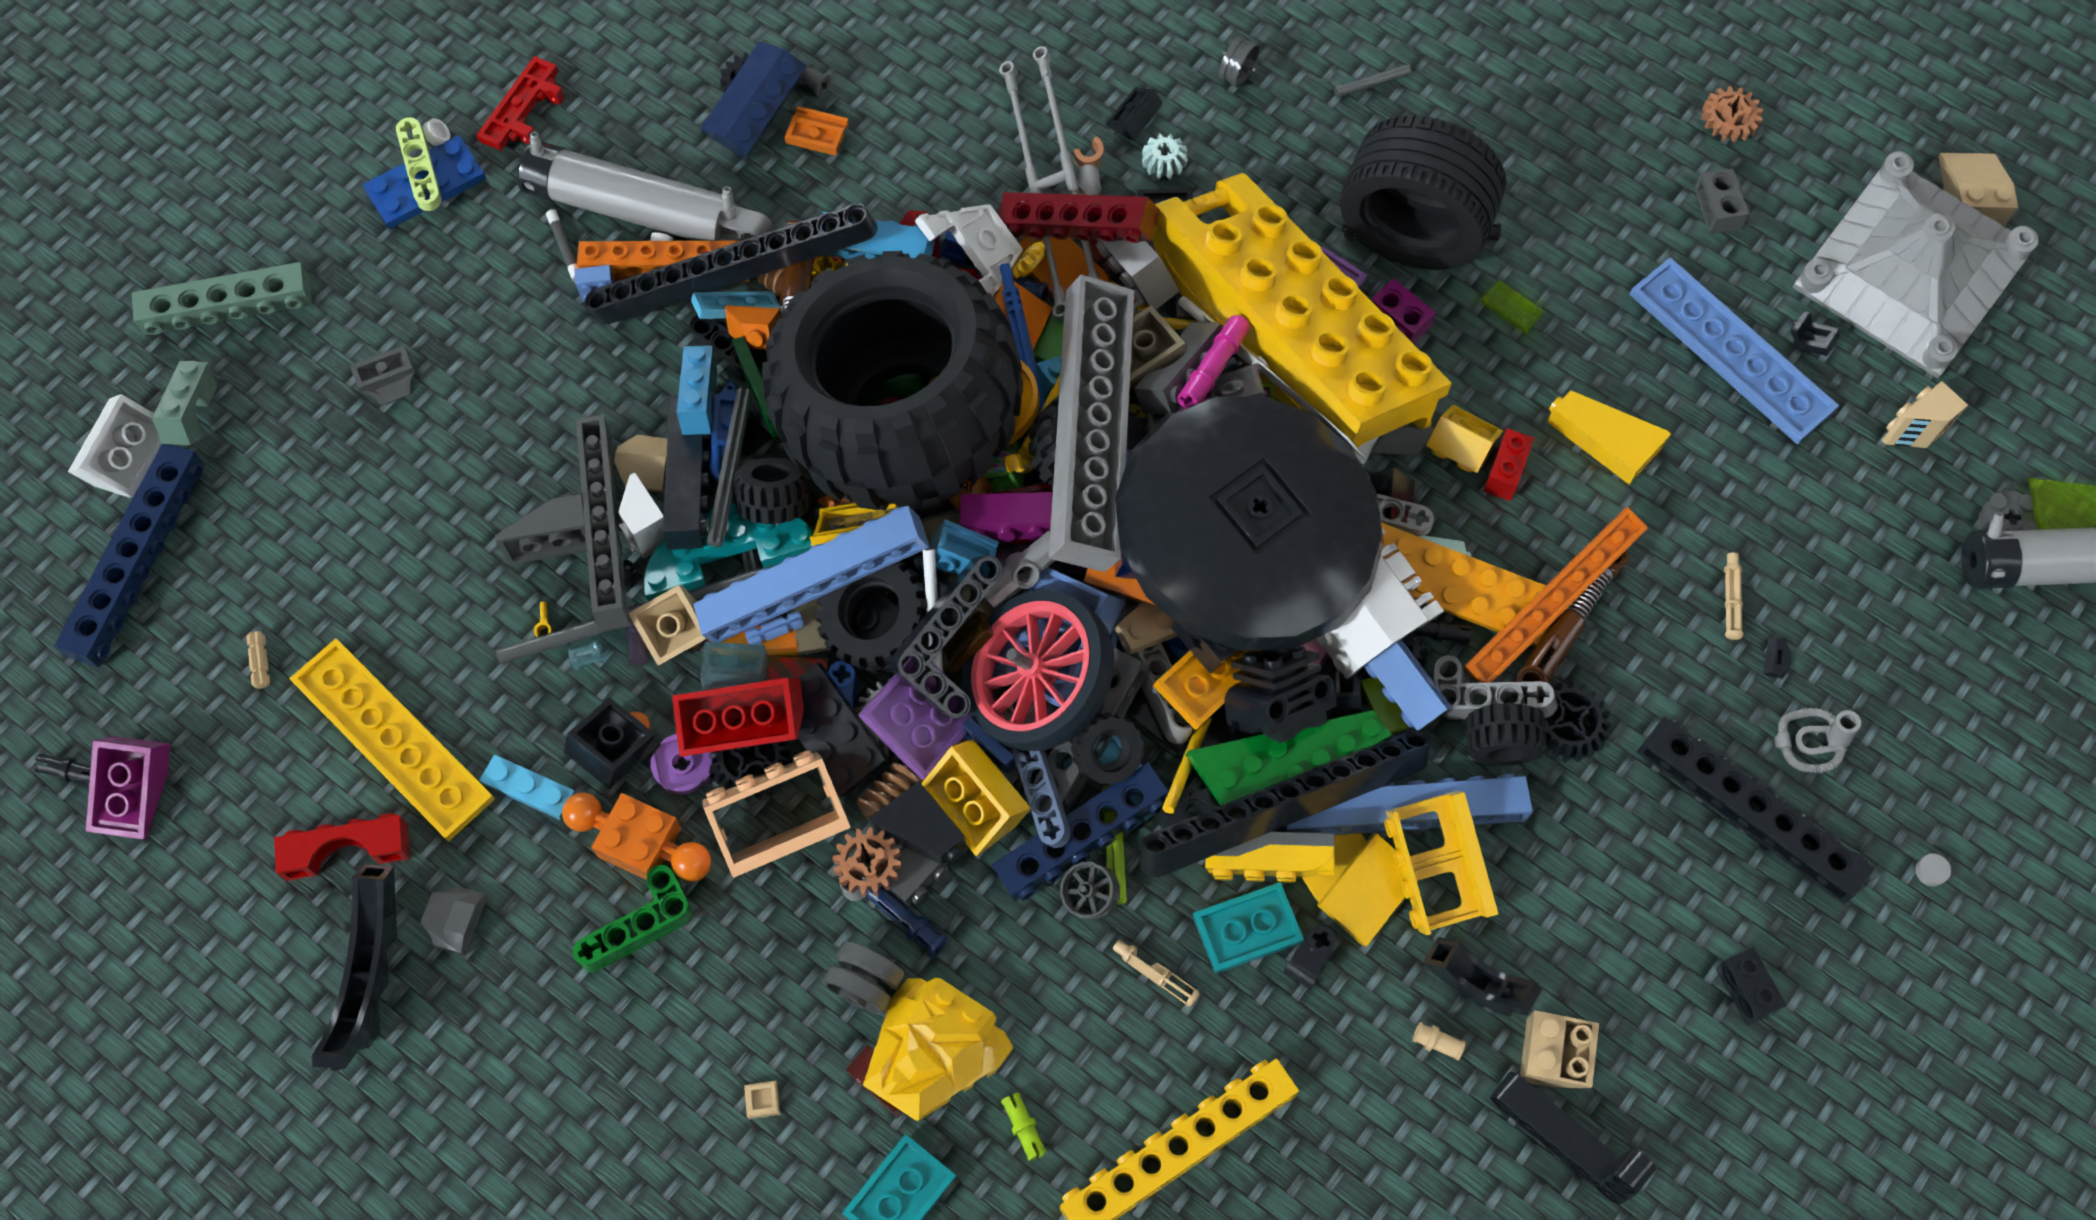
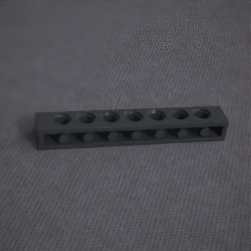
[1636,716,1874,904]

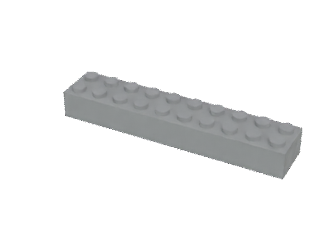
[1049,274,1134,572]

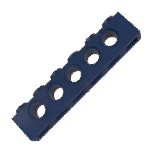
[991,762,1169,902]

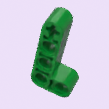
[573,865,693,972]

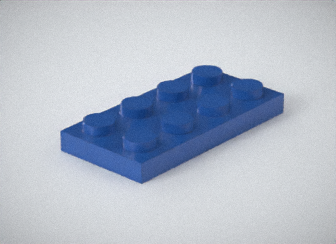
[362,135,486,229]

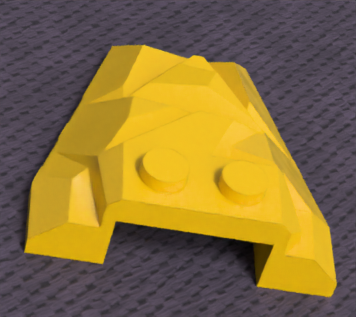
[863,978,1013,1122]

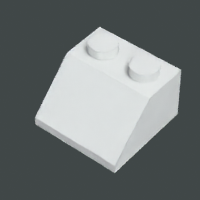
[618,472,664,559]

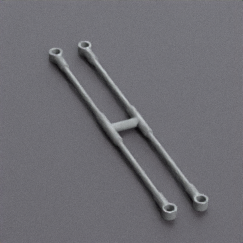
[999,46,1100,322]

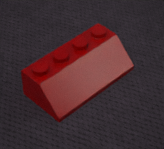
[672,678,804,757]

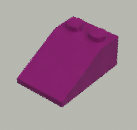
[86,736,170,839]

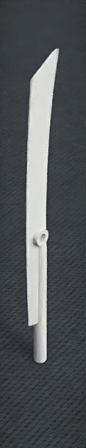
[1178,296,1368,462]

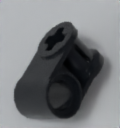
[1283,926,1336,990]

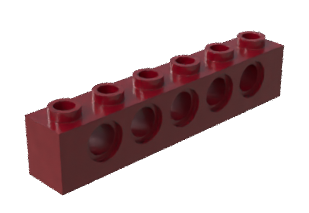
[998,192,1160,243]

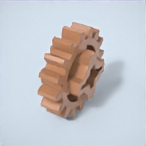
[1701,86,1763,142]
[832,827,902,897]

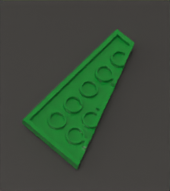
[1186,710,1392,805]

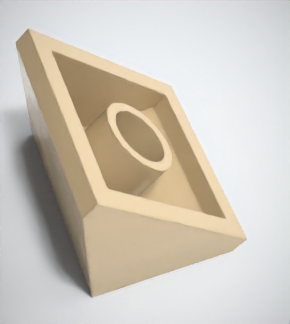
[628,584,707,666]

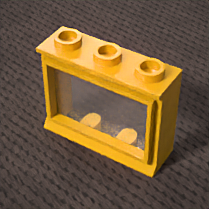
[810,503,898,546]

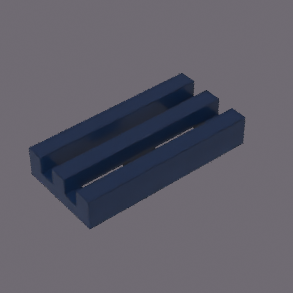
[962,717,1016,774]

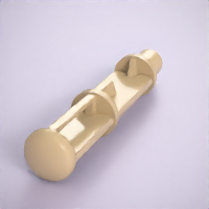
[1724,552,1744,640]
[1112,939,1199,1007]

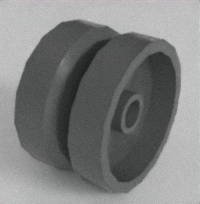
[821,941,905,1015]

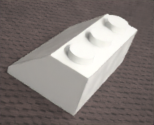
[68,394,162,498]

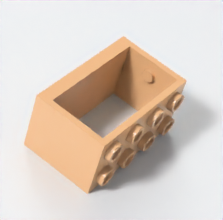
[702,750,851,878]

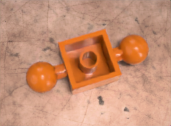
[562,792,711,882]

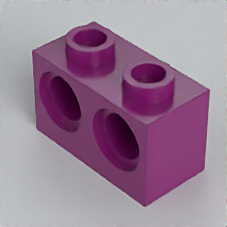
[1371,278,1436,344]

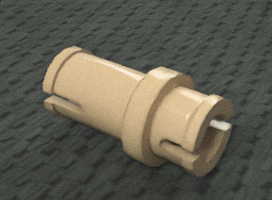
[1412,1022,1466,1061]

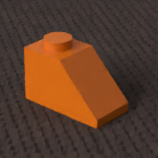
[724,305,781,350]

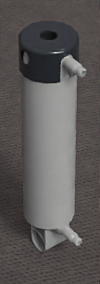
[517,131,772,241]
[1961,512,2096,589]

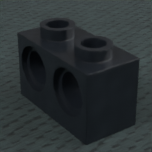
[1715,947,1787,1026]

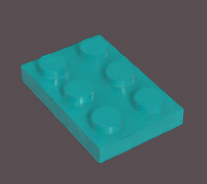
[1192,882,1304,974]
[842,1134,956,1220]

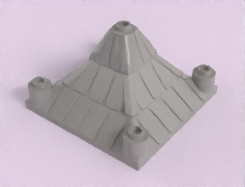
[1792,152,2038,379]

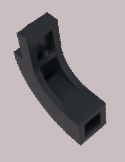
[1423,937,1542,1017]

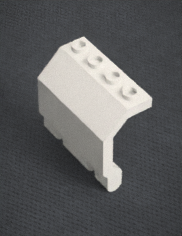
[1316,528,1444,679]

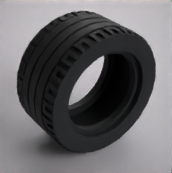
[1339,115,1507,270]

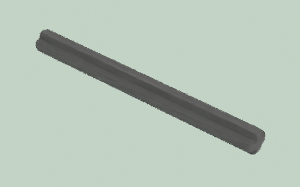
[707,388,752,547]

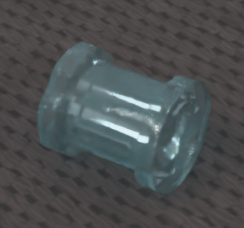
[567,637,604,671]

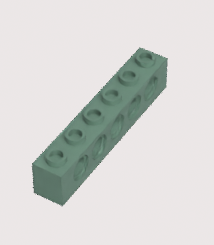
[132,262,312,335]

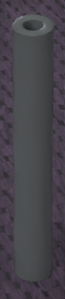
[1334,64,1411,98]

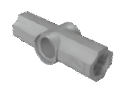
[985,531,1056,610]

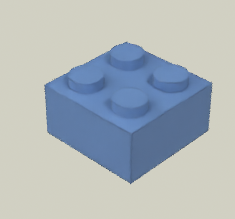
[574,265,615,302]

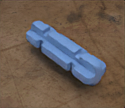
[745,611,804,647]

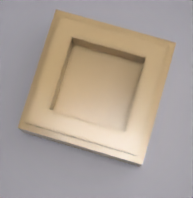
[744,1081,781,1119]

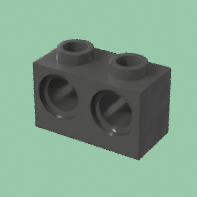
[1694,168,1750,234]

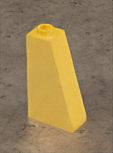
[1547,390,1671,485]

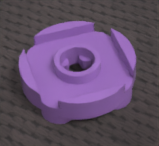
[651,734,714,795]

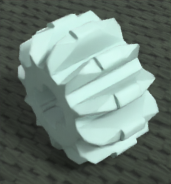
[1142,133,1188,180]

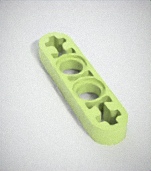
[396,117,442,211]

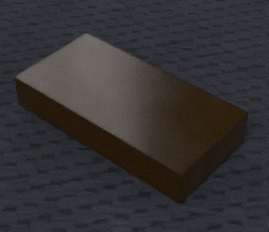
[942,610,994,674]

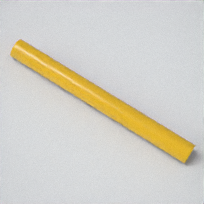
[1162,717,1211,814]

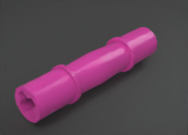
[1177,315,1250,408]

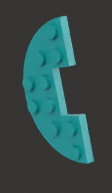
[644,503,814,602]

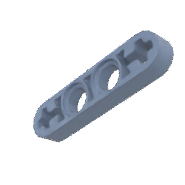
[1012,748,1071,848]

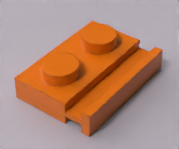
[784,106,849,156]

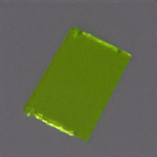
[2029,478,2096,530]

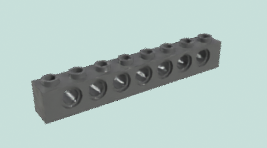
[575,415,630,631]

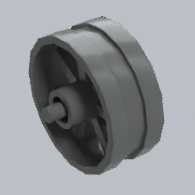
[1218,35,1261,88]
[1060,862,1120,920]

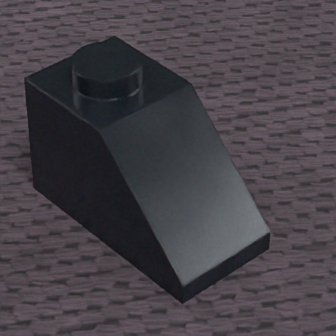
[1330,657,1363,719]

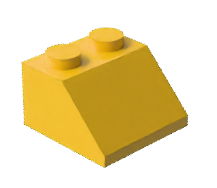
[1426,404,1504,473]

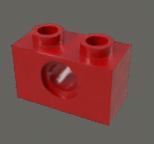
[1483,428,1534,501]

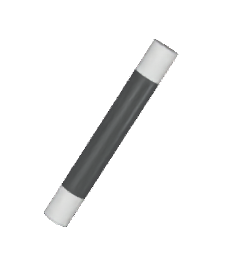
[546,210,578,281]

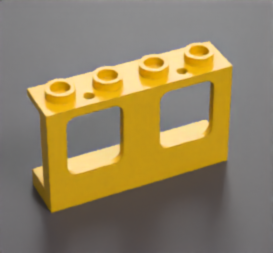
[1384,791,1498,935]

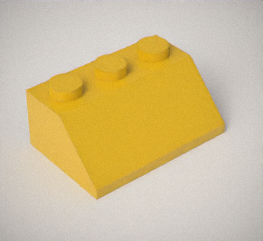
[921,739,1031,856]

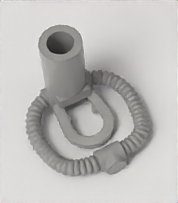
[1775,708,1861,773]

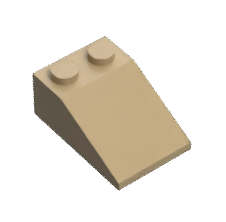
[1939,153,2018,226]

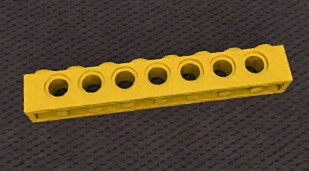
[1060,1058,1299,1220]

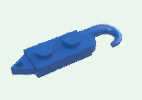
[709,381,737,482]

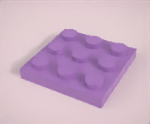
[858,657,972,780]

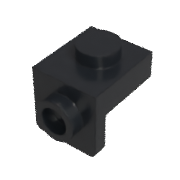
[1791,311,1840,356]

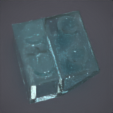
[701,642,769,691]

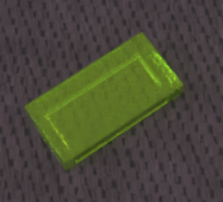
[1481,280,1544,334]

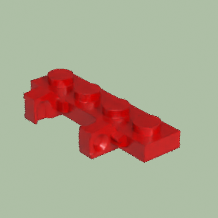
[476,56,566,151]

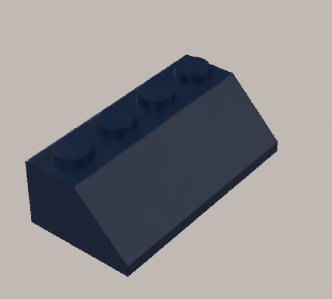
[700,41,807,161]

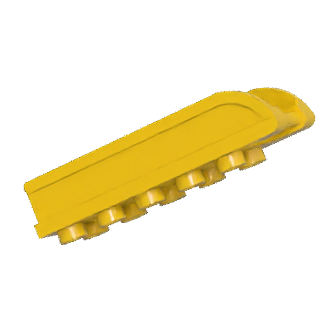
[1152,173,1452,451]

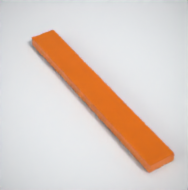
[1463,506,1648,683]

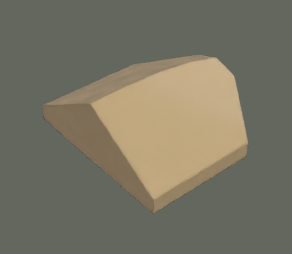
[614,435,667,493]

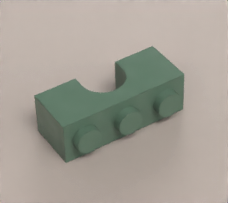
[152,361,217,445]

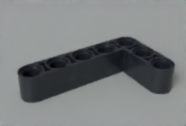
[890,556,1002,719]
[1490,1071,1656,1205]

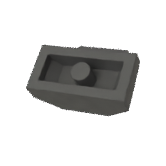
[350,345,415,406]
[420,886,488,956]

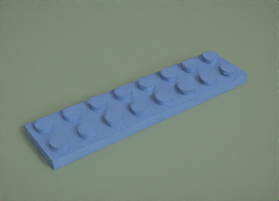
[1629,257,1839,445]

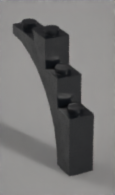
[312,865,397,1071]

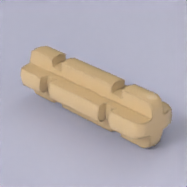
[247,631,270,689]

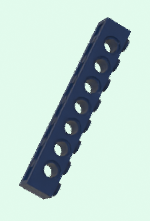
[54,444,205,668]

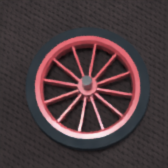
[961,590,1114,751]

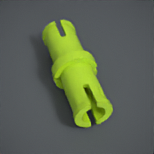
[1001,1092,1047,1161]

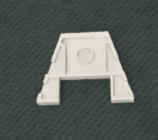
[915,204,1023,296]

